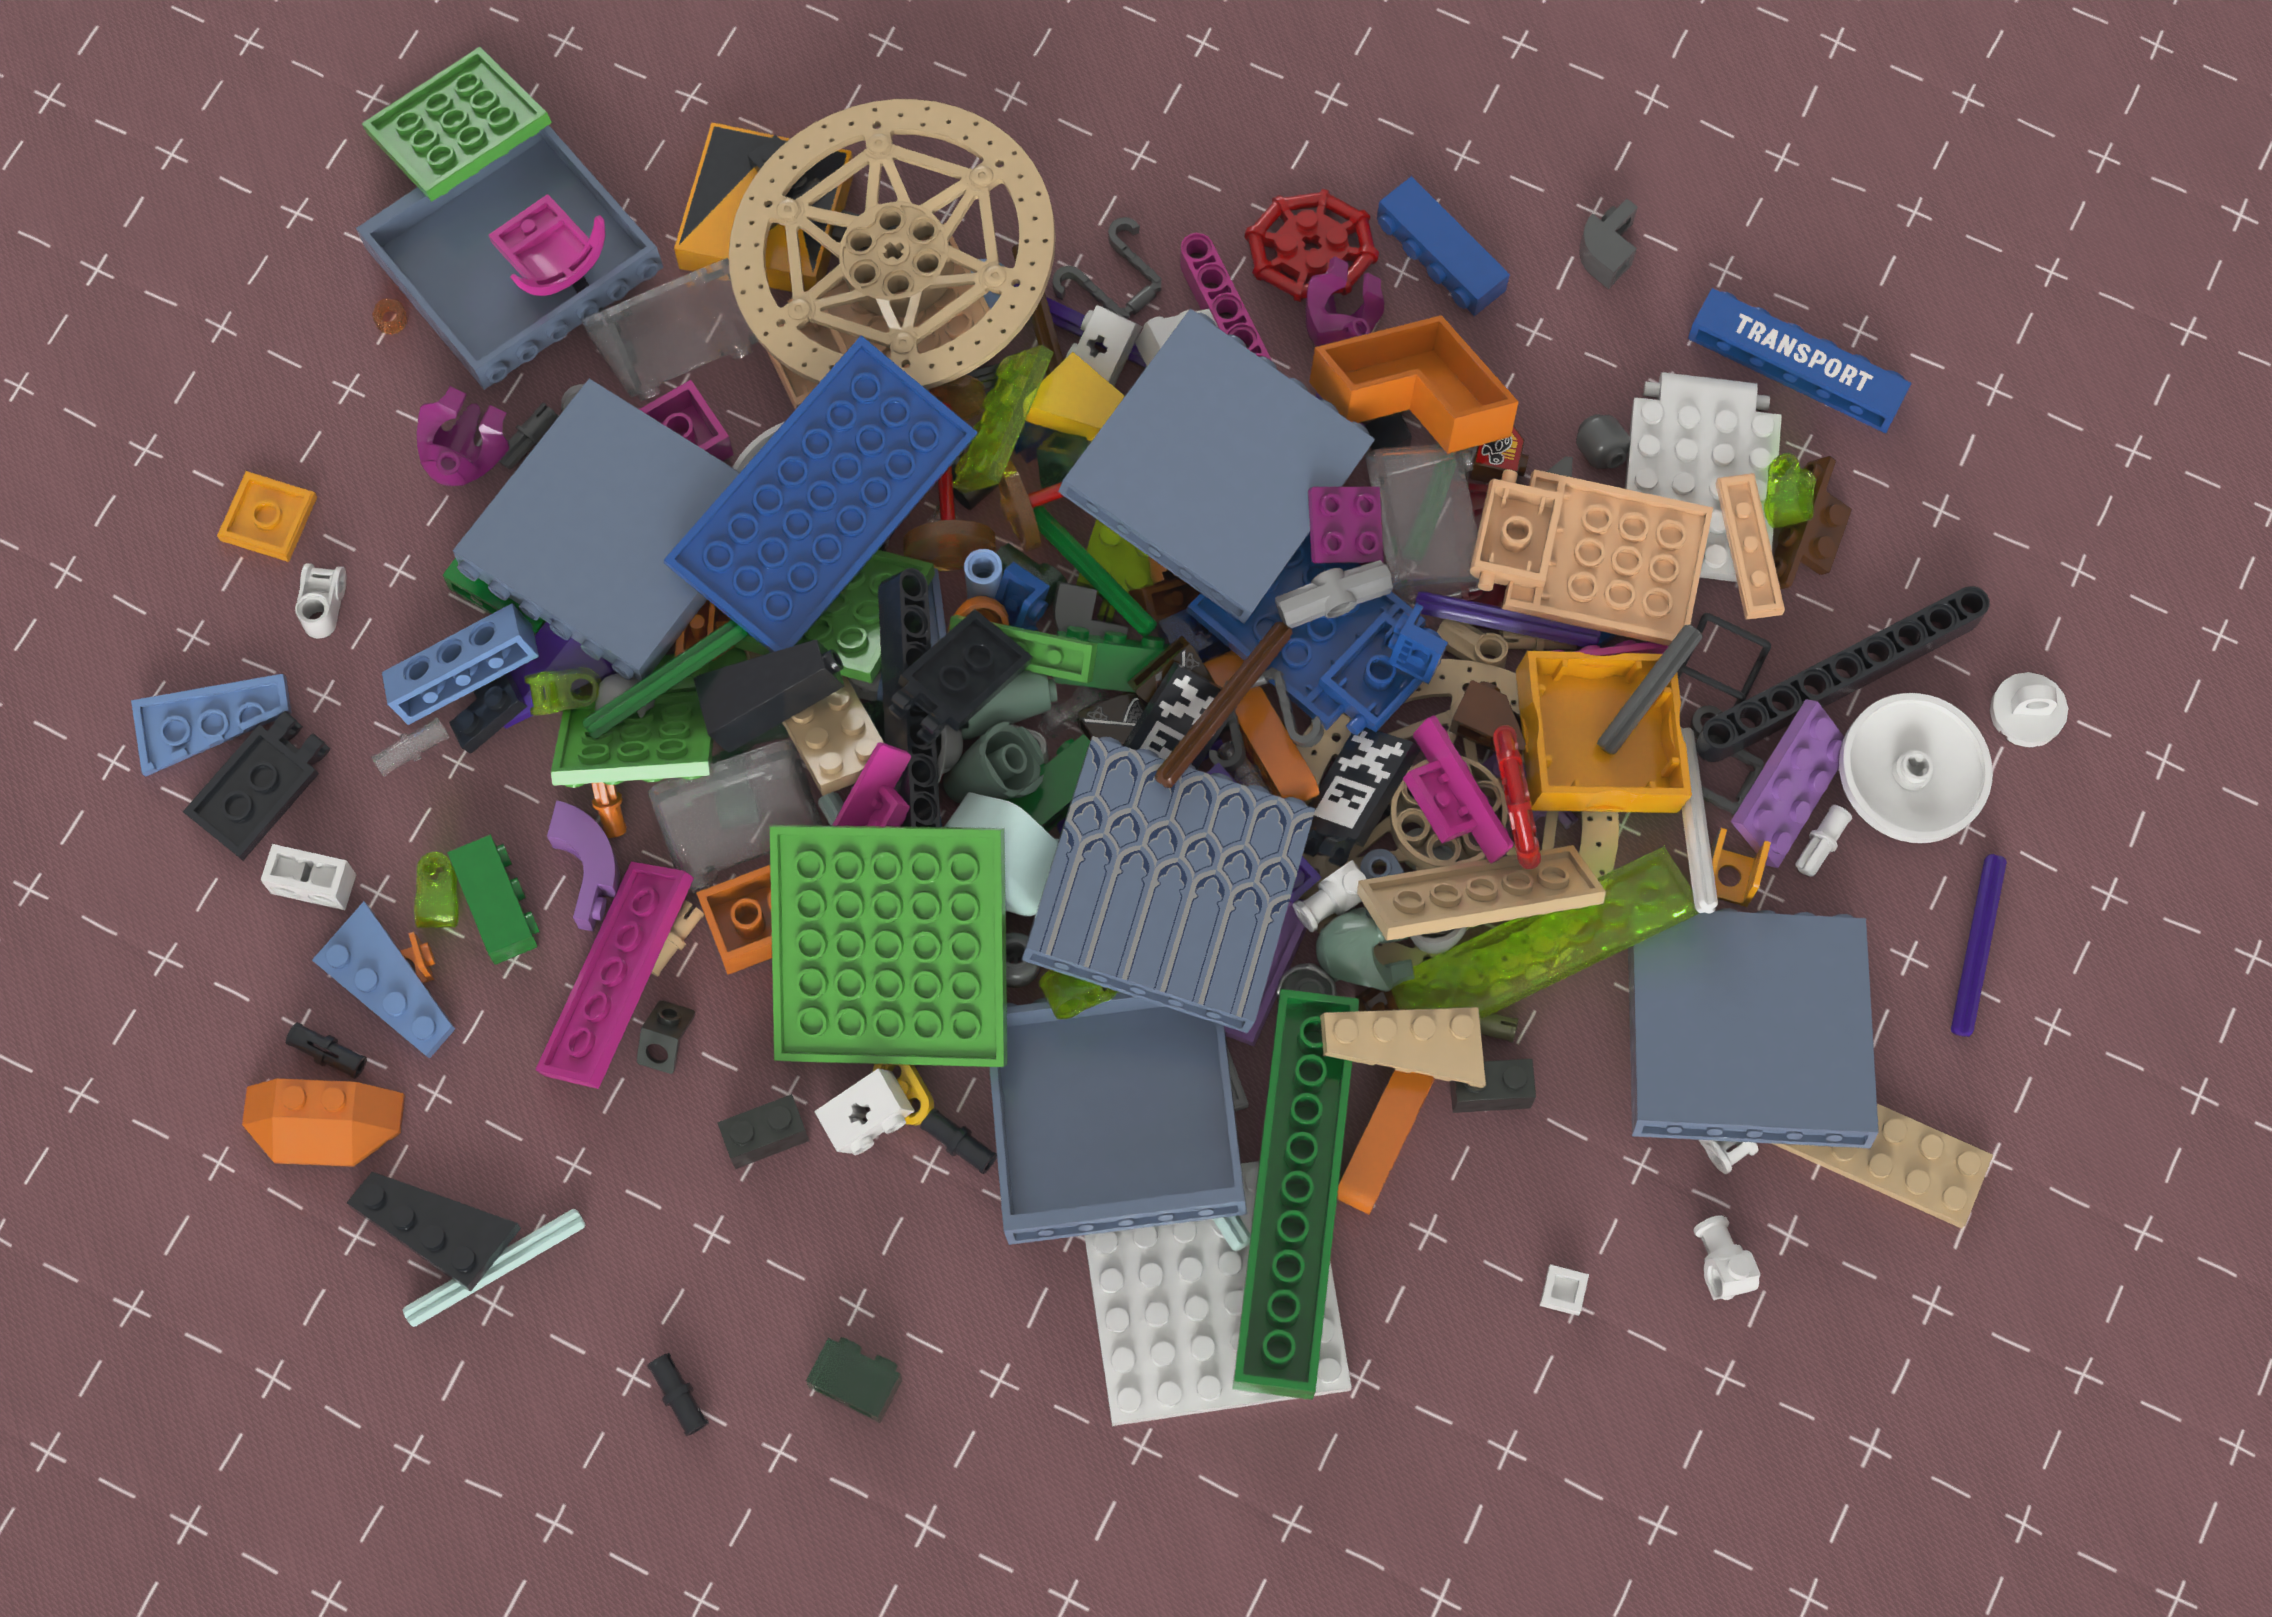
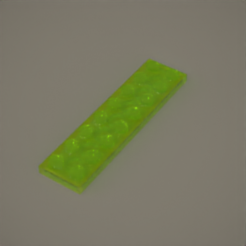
[1391,846,1699,1019]

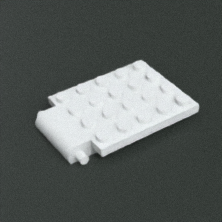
[1625,372,1782,582]

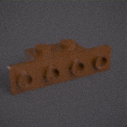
[1773,456,1852,589]

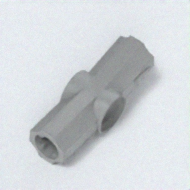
[1275,560,1393,629]

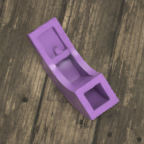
[547,800,620,932]

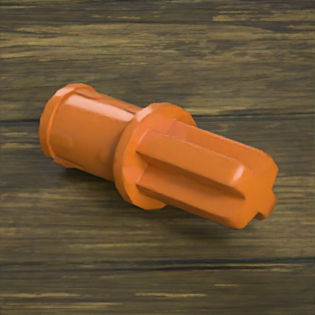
[591,782,627,838]

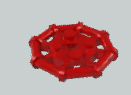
[1244,189,1379,302]
[1493,725,1541,869]

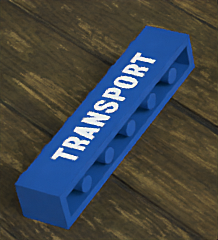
[1688,288,1912,434]

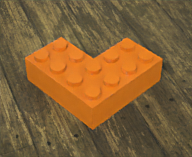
[1309,315,1519,454]

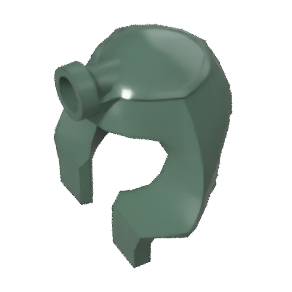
[1316,906,1415,992]

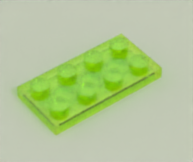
[953,345,1054,493]

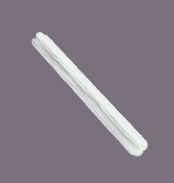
[1680,727,1718,914]

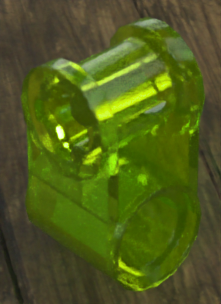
[1764,453,1816,529]
[524,668,601,715]
[414,852,459,928]
[1039,970,1118,1020]

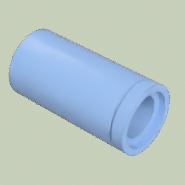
[964,549,1003,599]

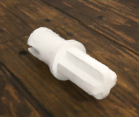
[1795,805,1852,877]

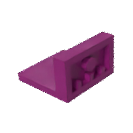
[1308,487,1384,566]

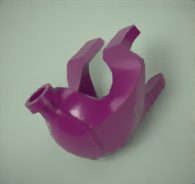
[1306,257,1385,347]
[417,386,510,486]

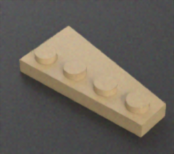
[1320,1007,1486,1088]

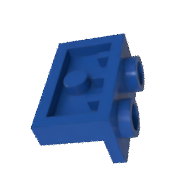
[1387,603,1448,685]

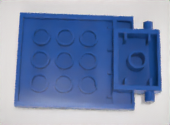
[1187,532,1441,736]

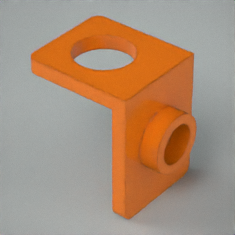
[400,931,435,983]

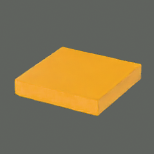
[217,471,317,562]

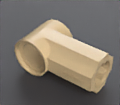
[1437,619,1508,669]

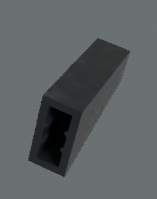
[693,639,845,753]

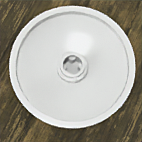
[1839,693,1993,843]

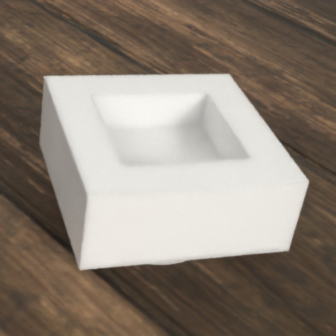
[1540,1264,1589,1316]

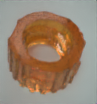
[372,298,408,335]

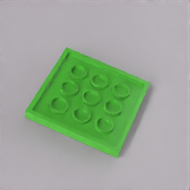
[362,47,552,202]
[735,550,935,683]
[551,691,714,788]

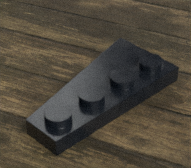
[346,1172,521,1292]

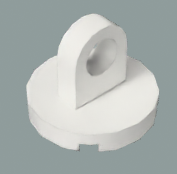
[1990,672,2068,748]

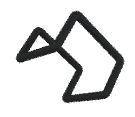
[1677,613,1771,707]

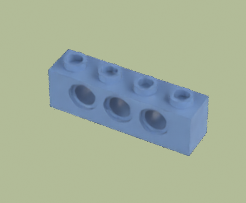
[382,603,539,725]

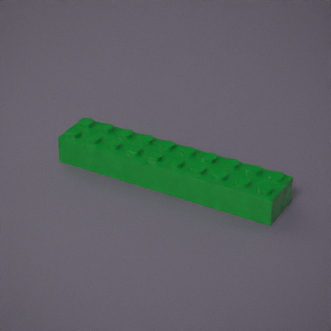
[1232,989,1359,1400]

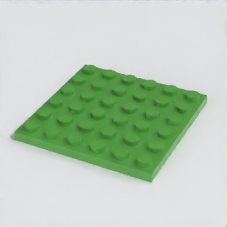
[770,825,1007,1067]

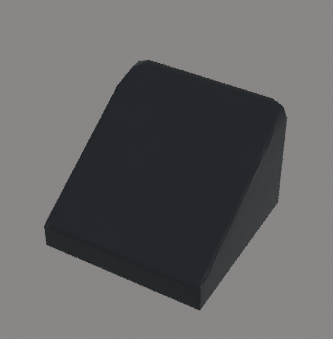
[1365,412,1412,461]

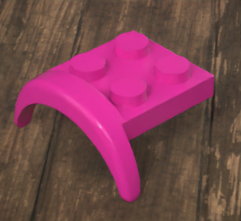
[488,194,605,296]

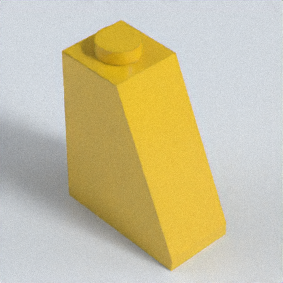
[1022,352,1125,442]

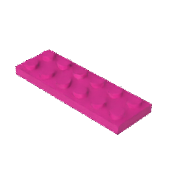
[535,861,694,1089]

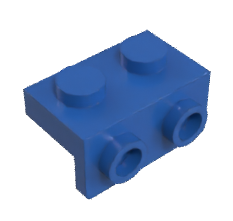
[995,562,1050,632]

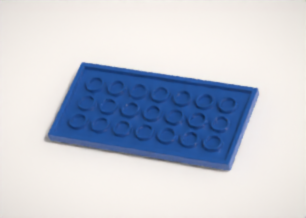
[664,336,978,653]

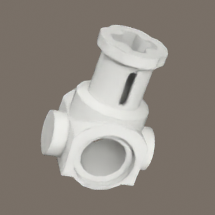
[1293,860,1366,932]
[1694,1215,1761,1300]

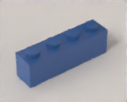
[1377,176,1510,316]

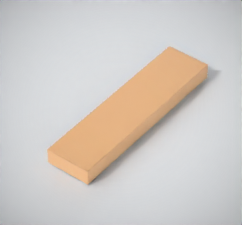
[1715,473,1785,620]

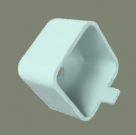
[944,792,1059,916]

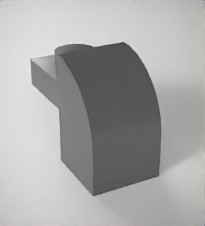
[1579,199,1638,289]
[1052,581,1128,636]

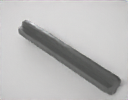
[1597,625,1703,754]

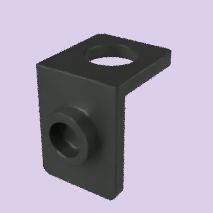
[637,1000,695,1074]

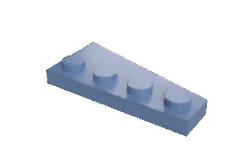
[131,674,292,777]
[312,901,455,1059]

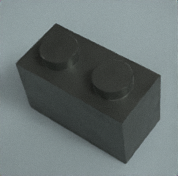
[1450,1059,1536,1113]
[717,1094,809,1169]

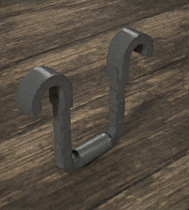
[1052,217,1162,319]
[1209,667,1324,772]
[1690,705,1764,815]

